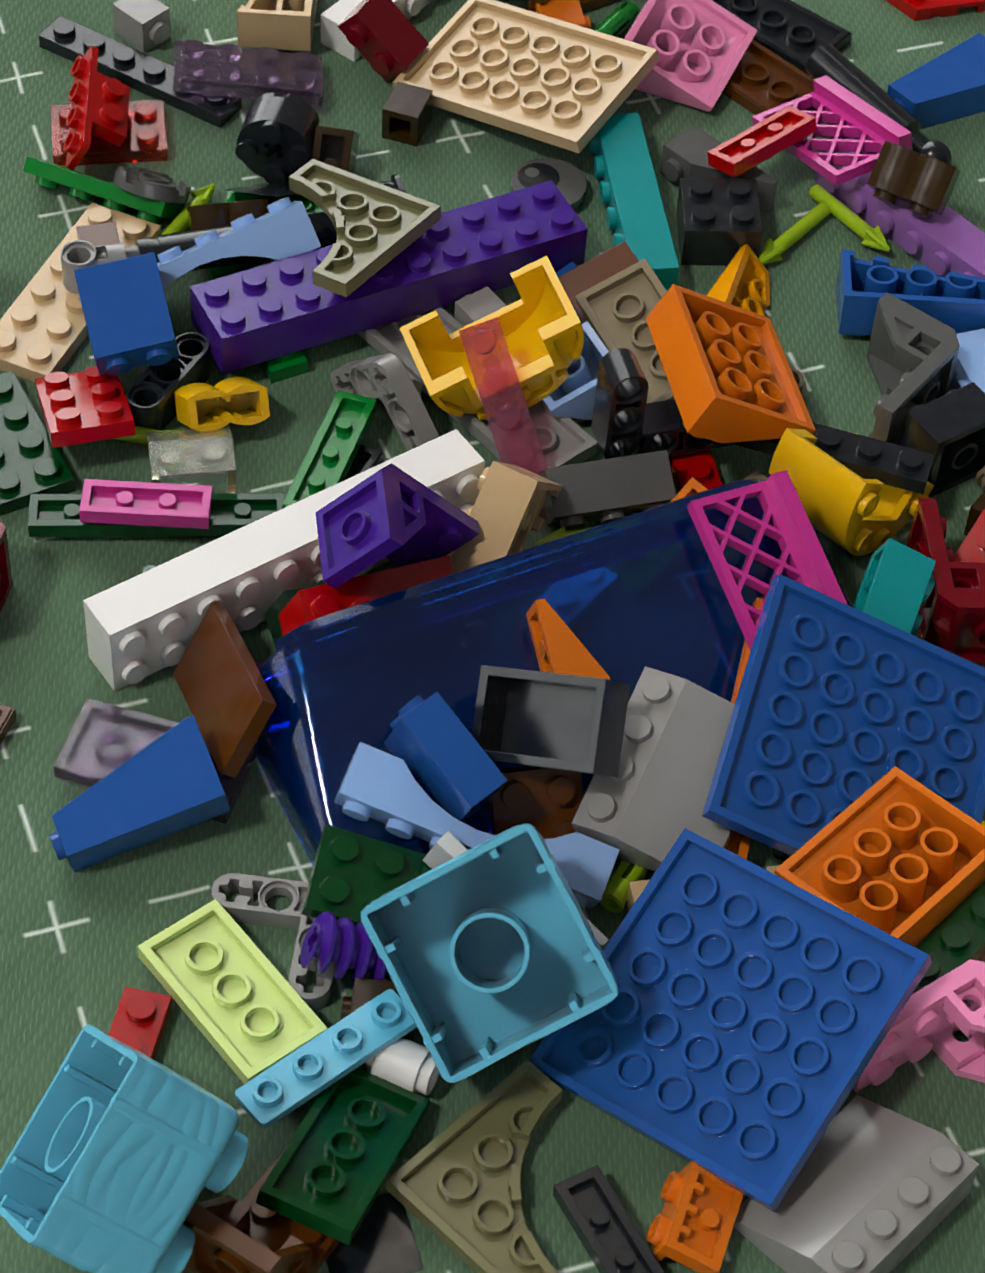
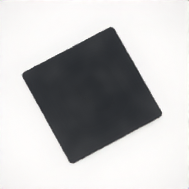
[225,183,297,197]
[326,1193,423,1273]

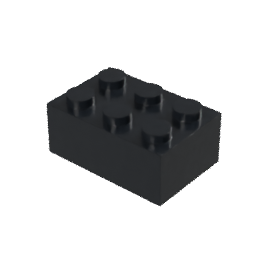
[472,665,630,778]

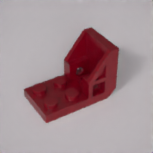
[906,498,985,666]

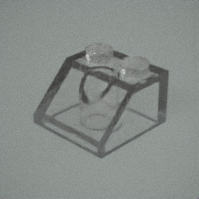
[146,425,237,493]

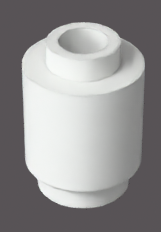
[366,1037,440,1096]

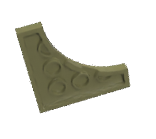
[289,159,441,297]
[386,1059,563,1273]

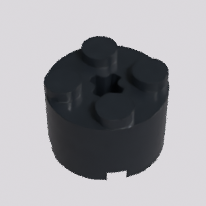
[235,92,320,185]

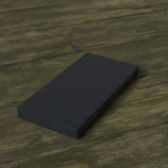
[712,0,852,76]

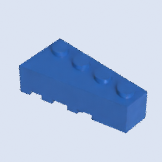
[836,249,985,337]

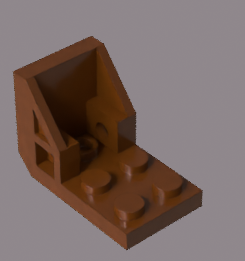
[183,1144,340,1273]

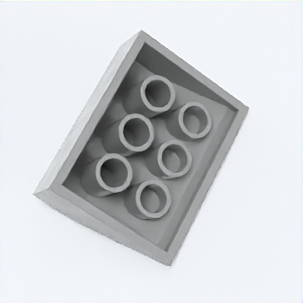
[572,666,735,871]
[734,1095,980,1273]

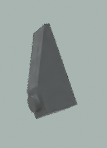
[660,125,778,213]

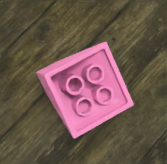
[623,0,758,112]

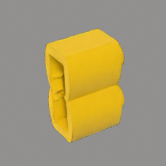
[174,377,270,432]

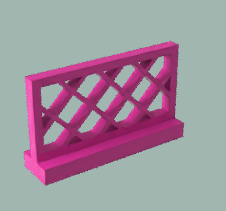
[752,75,912,186]
[686,470,848,651]

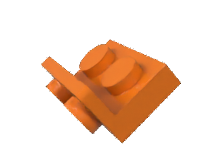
[646,1161,744,1273]

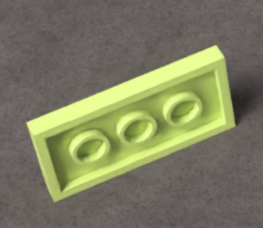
[137,899,328,1084]

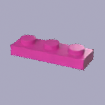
[79,479,213,529]

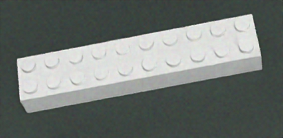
[83,429,485,692]

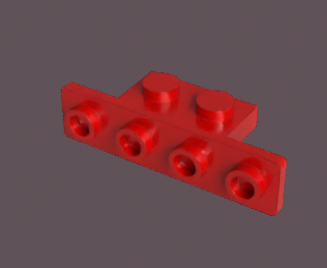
[63,45,130,170]

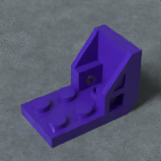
[315,463,480,589]

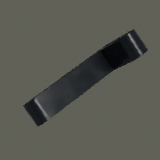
[591,348,732,459]

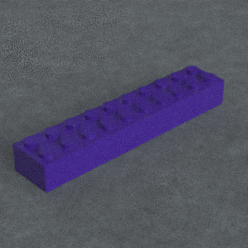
[190,180,588,374]

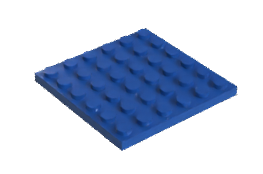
[702,574,985,856]
[529,828,932,1212]

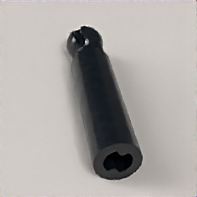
[805,43,951,165]

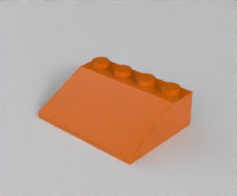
[646,284,816,443]
[774,766,985,947]

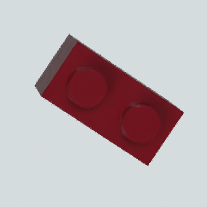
[338,0,429,82]

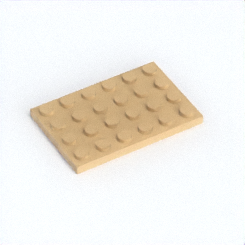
[392,0,659,153]

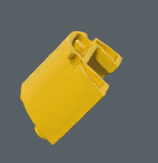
[399,256,584,420]
[769,428,934,556]

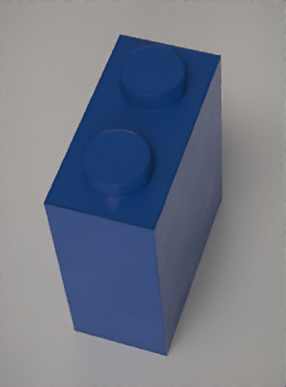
[74,252,180,375]
[384,692,508,822]

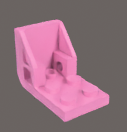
[853,959,985,1092]

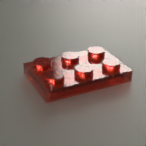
[50,100,168,166]

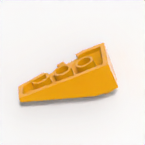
[706,244,771,316]

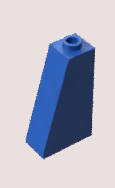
[887,33,985,129]
[49,715,231,872]

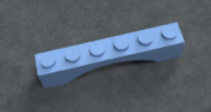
[78,197,321,309]
[334,742,620,911]

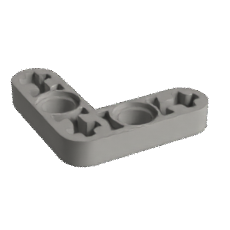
[330,353,440,451]
[211,873,335,1012]

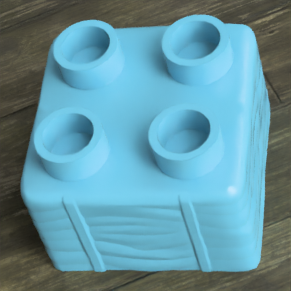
[361,824,618,1083]
[0,1024,248,1273]

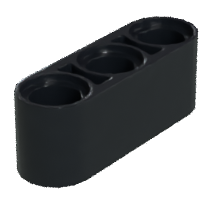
[127,332,210,431]

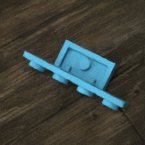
[235,989,417,1129]

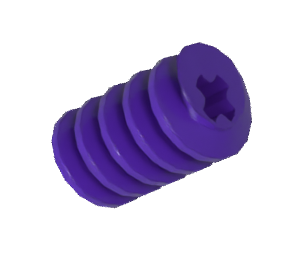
[300,911,392,984]

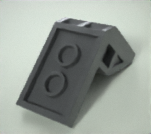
[867,293,960,445]

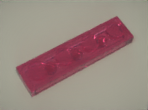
[459,317,548,475]

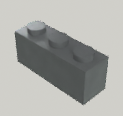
[540,450,676,530]

